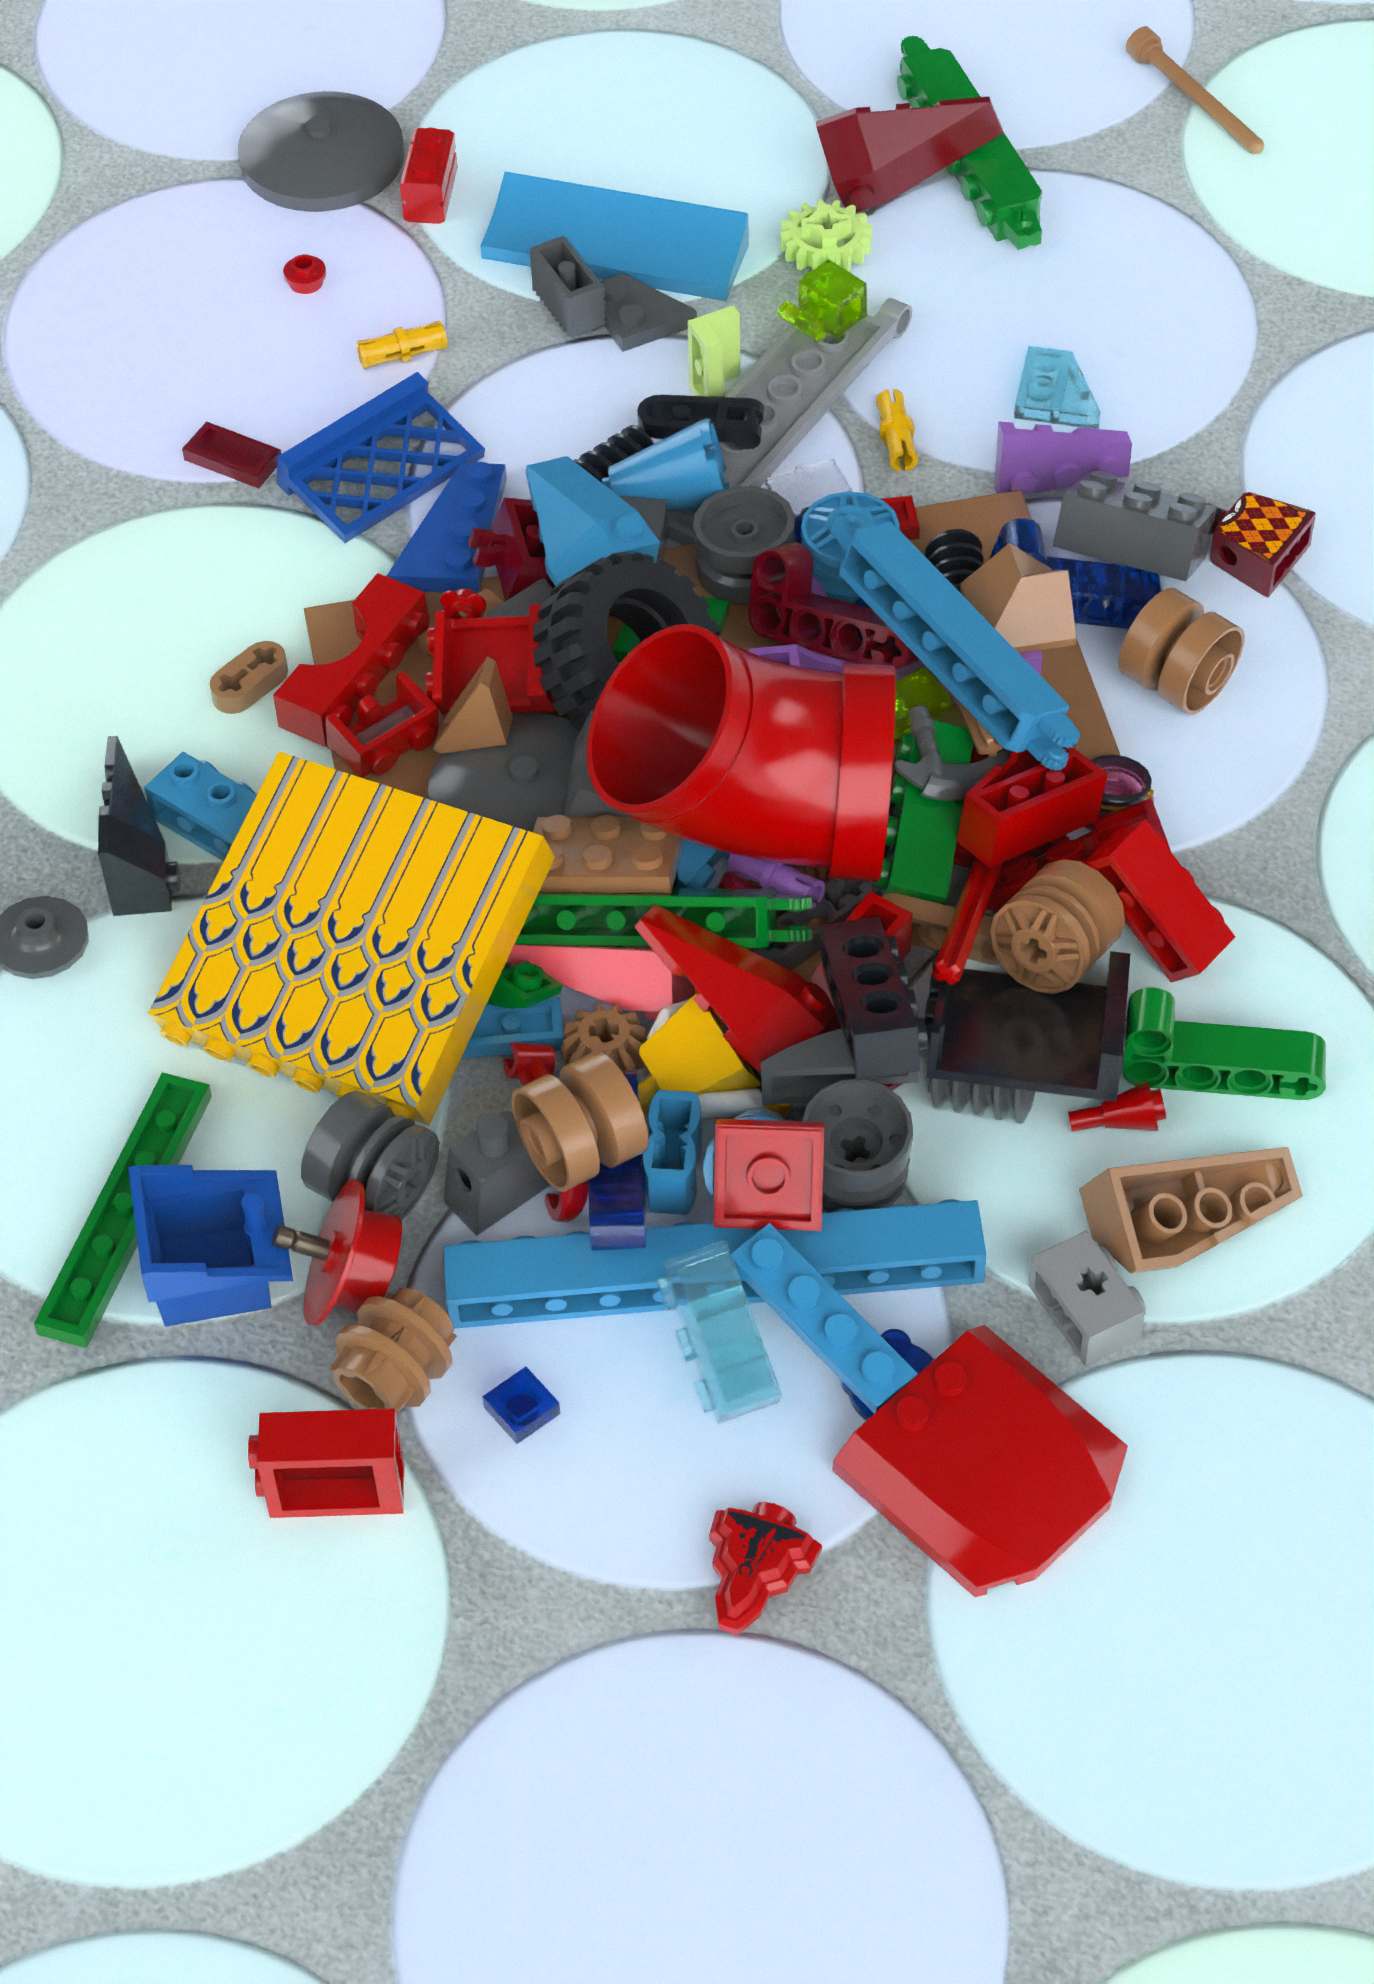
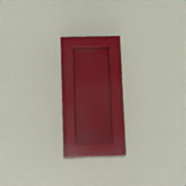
[182,421,282,489]

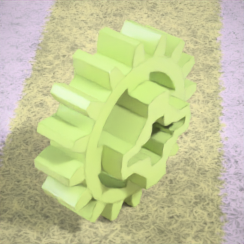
[780,199,872,276]

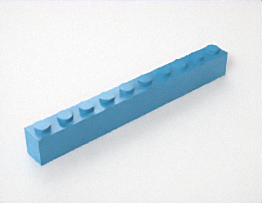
[443,1199,986,1329]

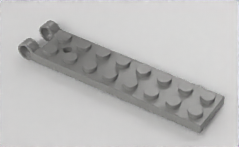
[667,274,912,545]

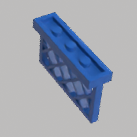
[277,372,485,543]

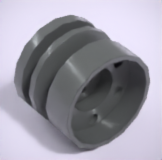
[802,1079,913,1213]
[301,1090,440,1220]

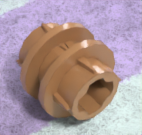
[330,1288,457,1413]

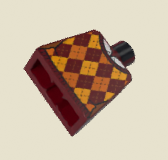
[1207,492,1316,598]

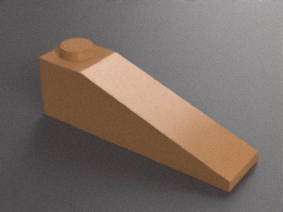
[1079,1147,1303,1274]

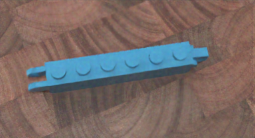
[831,512,1081,771]

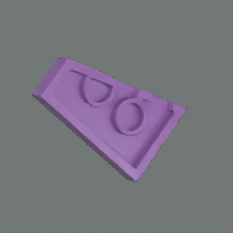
[994,421,1132,495]

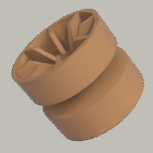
[1118,588,1245,715]
[511,1051,648,1192]

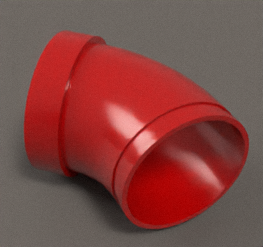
[587,624,896,882]

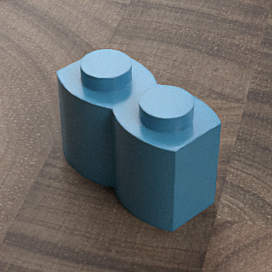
[643,1090,702,1215]

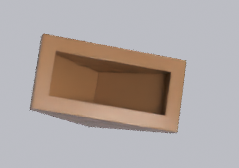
[433,656,513,754]

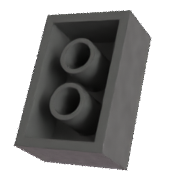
[1053,470,1218,581]

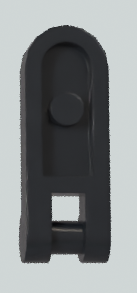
[637,394,764,449]

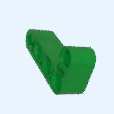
[1122,987,1326,1100]

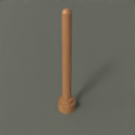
[1126,26,1264,154]

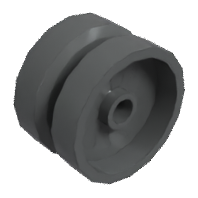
[693,486,796,604]

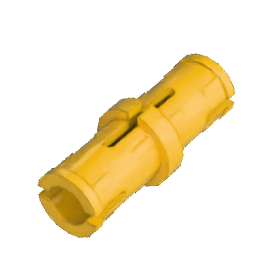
[356,320,447,369]
[876,389,918,471]

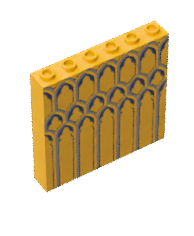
[148,752,555,1126]

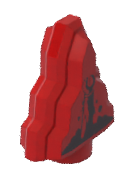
[709,1502,822,1635]

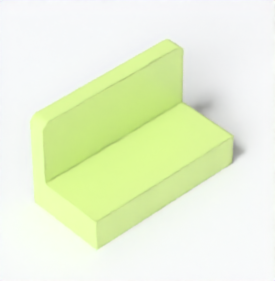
[688,305,740,397]

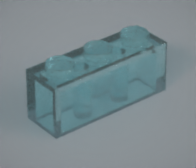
[656,1240,782,1424]

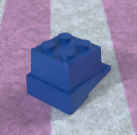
[128,1165,294,1327]

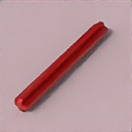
[932,858,1003,985]

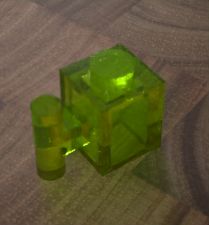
[777,259,867,342]

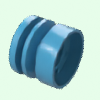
[801,491,900,608]

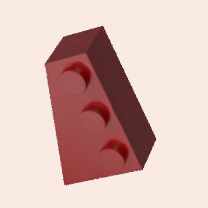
[956,747,1108,868]

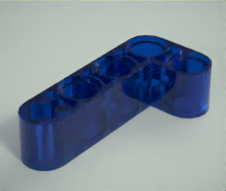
[989,518,1163,629]
[588,1071,646,1251]

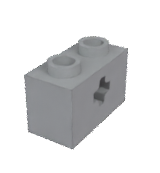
[1028,1231,1146,1367]

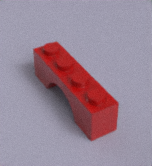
[273,573,430,747]

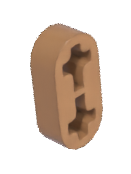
[209,641,288,714]

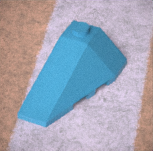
[525,456,660,586]

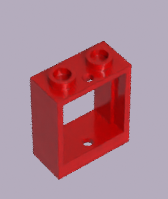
[248,1408,405,1518]

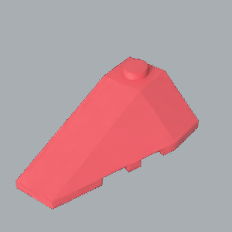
[506,944,695,1020]

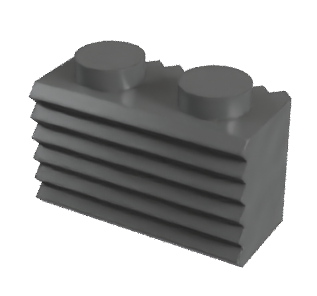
[530,236,607,338]

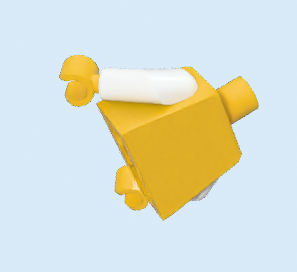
[632,995,793,1119]

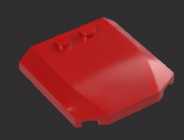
[832,1325,1128,1598]

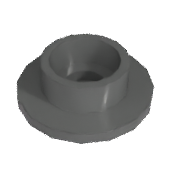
[0,896,89,979]

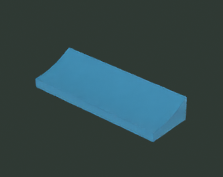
[480,171,749,301]

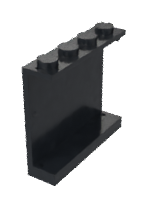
[919,949,1131,1102]

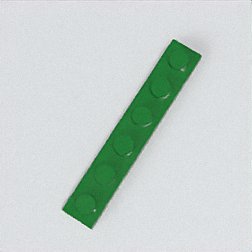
[34,1072,212,1348]

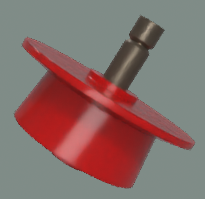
[271,1179,402,1326]

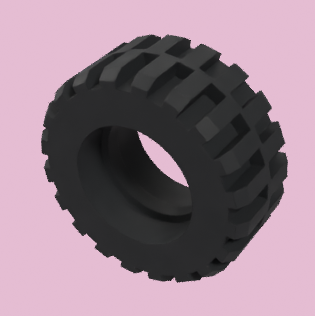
[533,552,720,731]

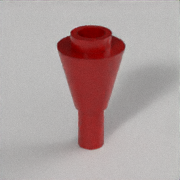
[1068,1081,1167,1132]

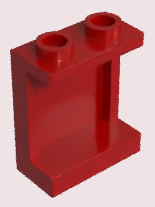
[426,604,556,716]

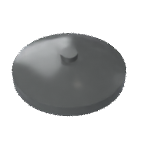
[238,91,404,212]
[428,713,580,832]

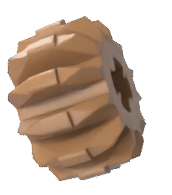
[561,1001,648,1082]

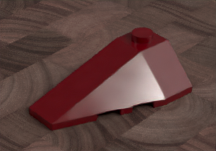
[816,96,1003,213]

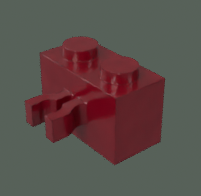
[468,497,556,601]

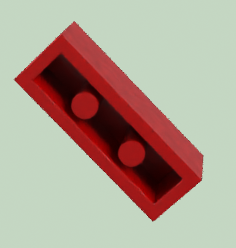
[1084,819,1235,983]

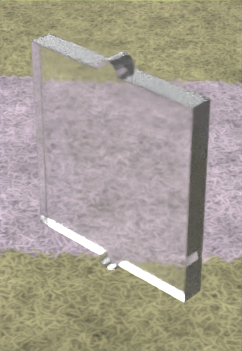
[765,458,853,527]

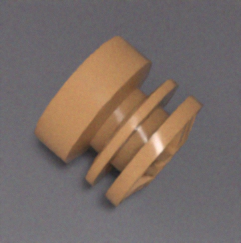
[990,859,1125,994]

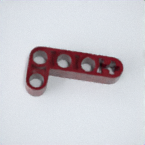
[748,542,920,670]

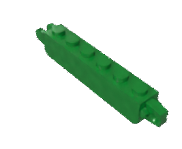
[897,35,1042,250]
[515,888,812,948]

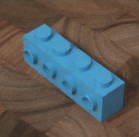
[144,751,257,862]

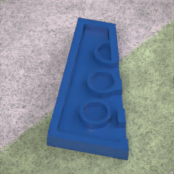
[386,462,507,593]

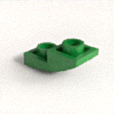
[487,961,563,1009]

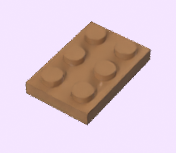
[533,815,684,893]

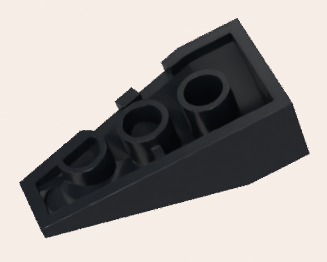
[98,736,181,916]

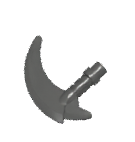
[893,706,1011,801]

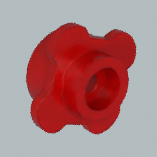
[440,589,486,619]

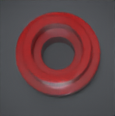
[283,254,326,294]

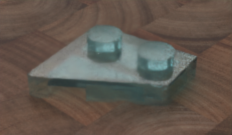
[1014,346,1101,429]

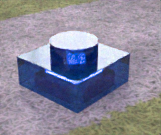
[482,1366,561,1444]

